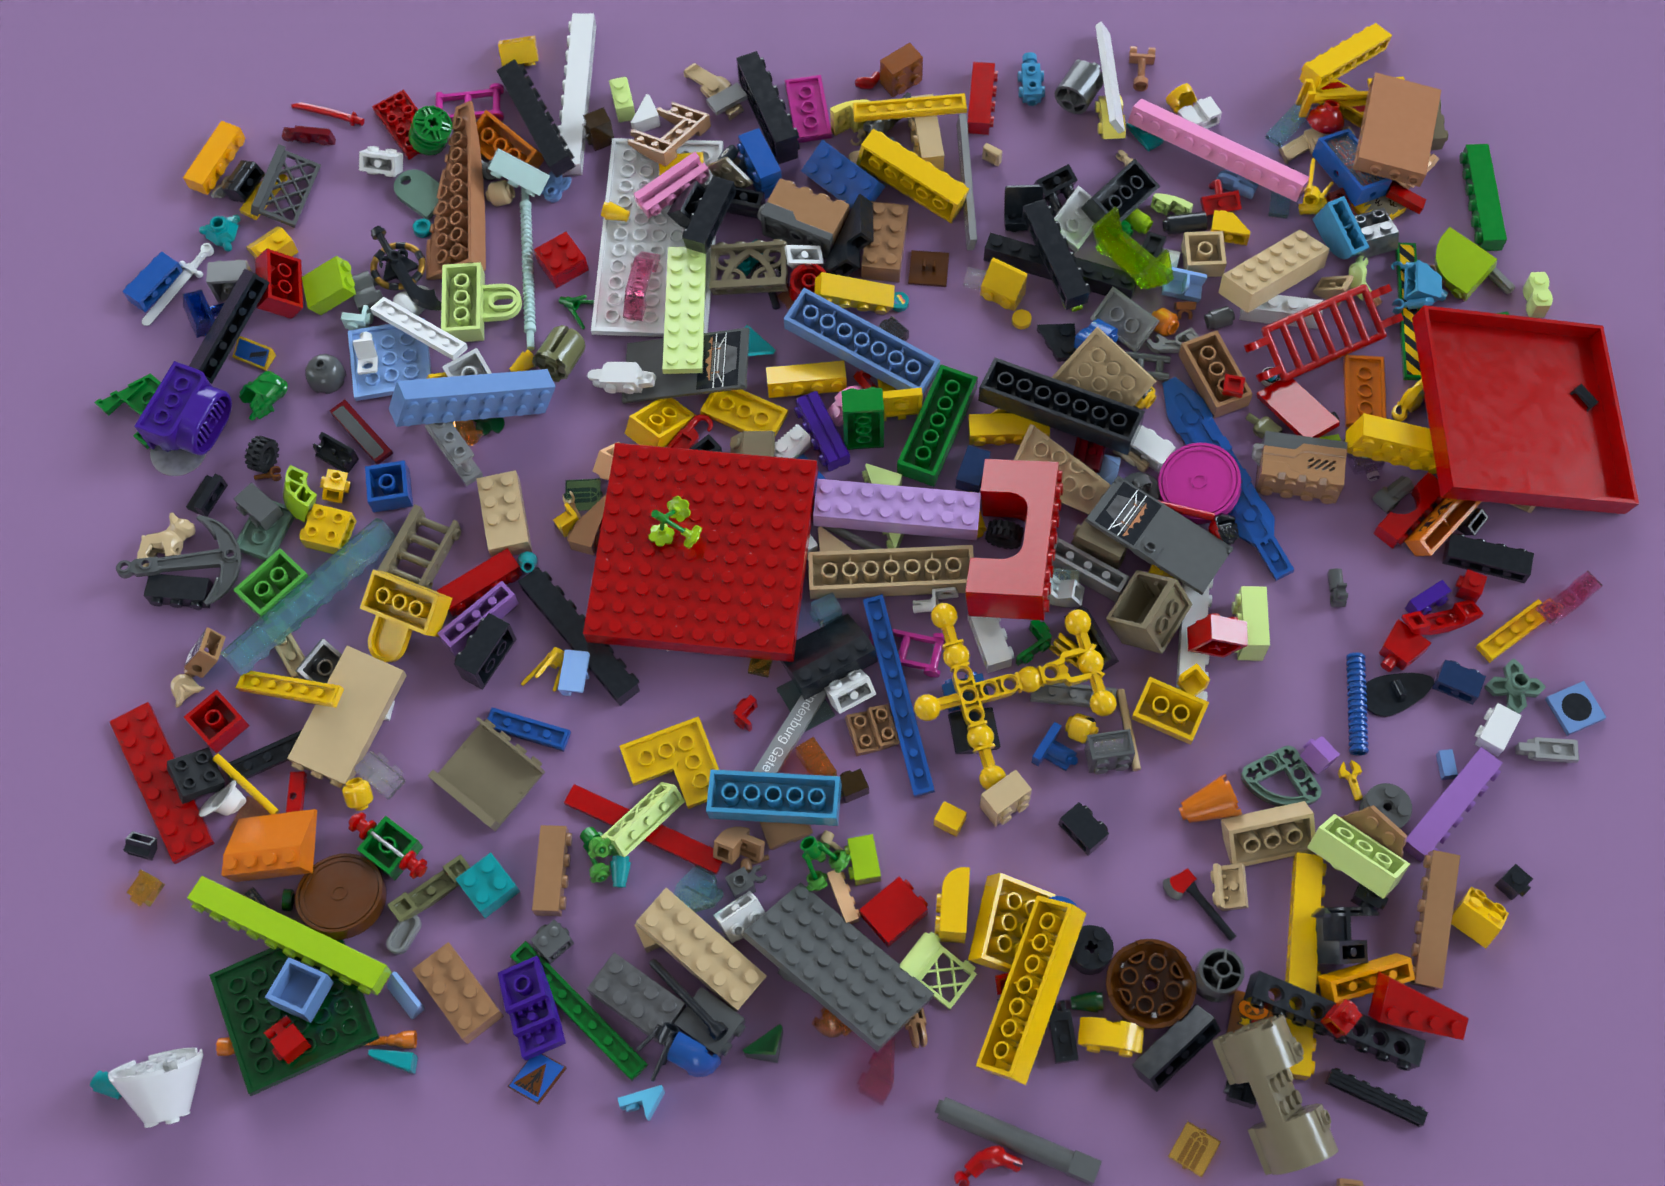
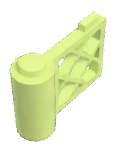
[900,932,977,1010]

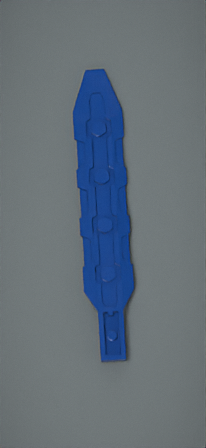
[1162,377,1294,581]

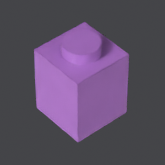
[1300,736,1340,775]

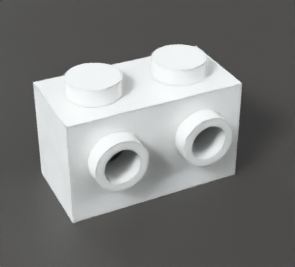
[359,146,403,177]
[824,669,876,714]
[713,891,765,943]

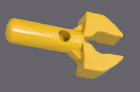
[1338,760,1363,801]

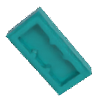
[1126,123,1164,152]

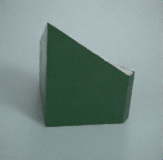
[743,1024,784,1063]

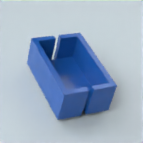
[737,128,782,199]

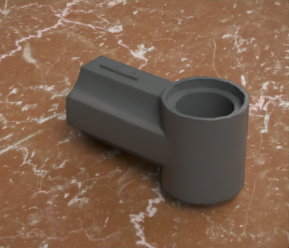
[1372,475,1414,514]

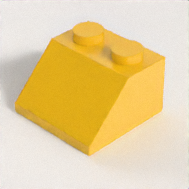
[498,35,539,67]
[246,226,299,259]
[980,257,1028,311]

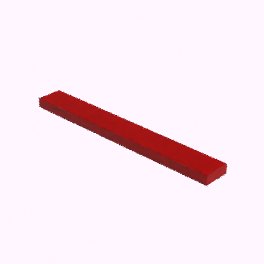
[564,784,724,875]

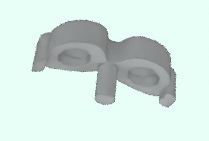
[210,175,230,198]

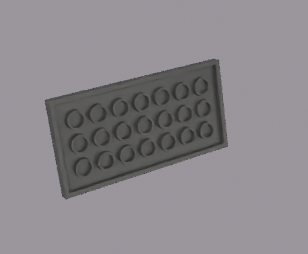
[742,883,935,1052]

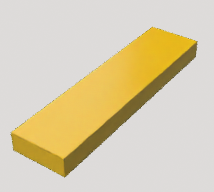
[1475,599,1553,663]

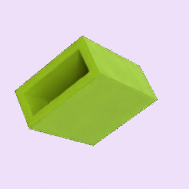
[301,256,356,315]

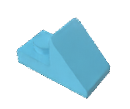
[618,1085,665,1121]

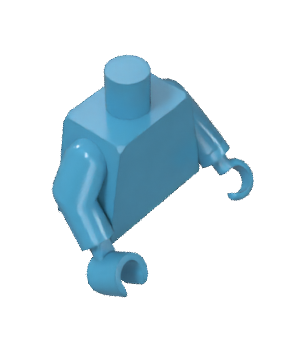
[1391,260,1448,314]

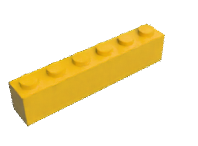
[1299,23,1392,91]

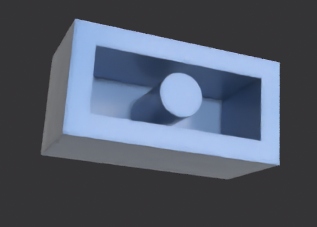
[1436,749,1458,780]

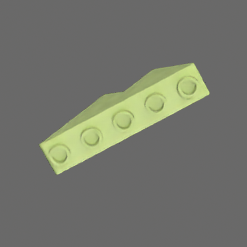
[862,463,904,548]

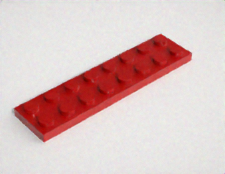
[109,702,215,864]

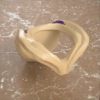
[170,674,205,708]

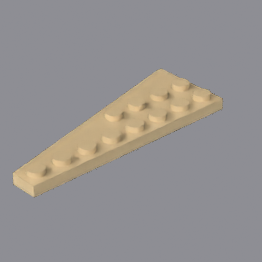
[1014,424,1111,515]

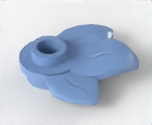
[541,171,572,203]

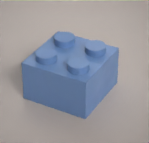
[265,957,334,1023]

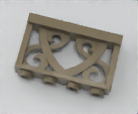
[709,239,789,295]

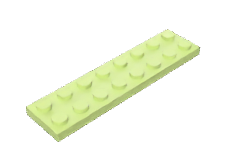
[662,247,707,374]

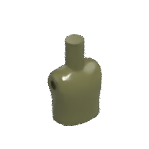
[1245,413,1283,439]

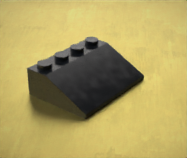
[781,614,878,700]

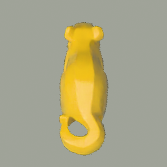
[1391,377,1425,422]

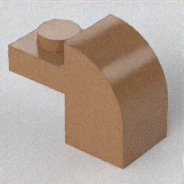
[713,826,765,865]

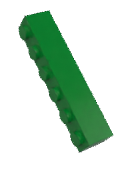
[1459,144,1507,251]

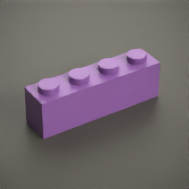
[437,581,519,656]

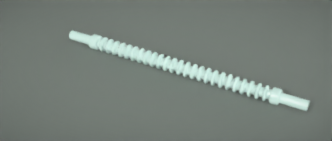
[520,186,536,351]

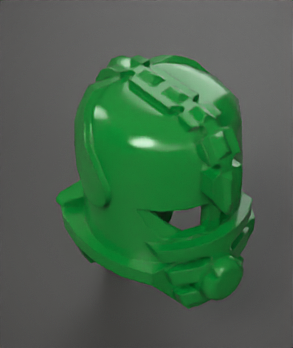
[239,371,288,421]

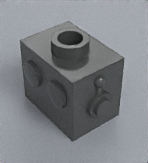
[531,919,574,964]

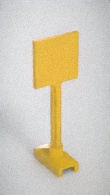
[1295,77,1405,118]

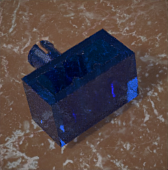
[183,290,225,338]

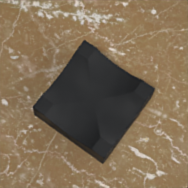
[167,747,225,804]

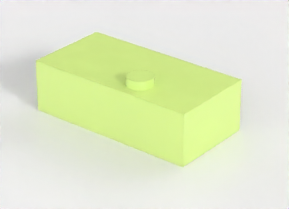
[1307,814,1410,899]

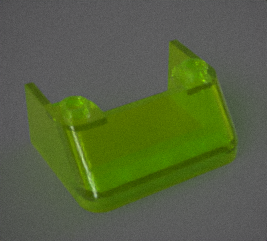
[1092,207,1174,289]

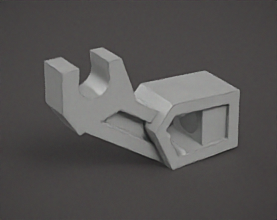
[1146,328,1199,354]

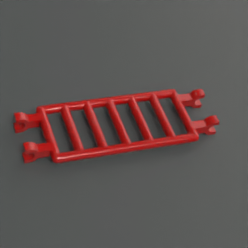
[1244,284,1404,382]

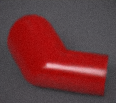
[855,71,880,89]

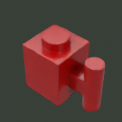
[264,1015,311,1064]

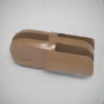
[905,1008,927,1048]

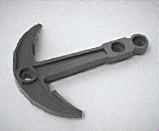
[116,515,242,606]

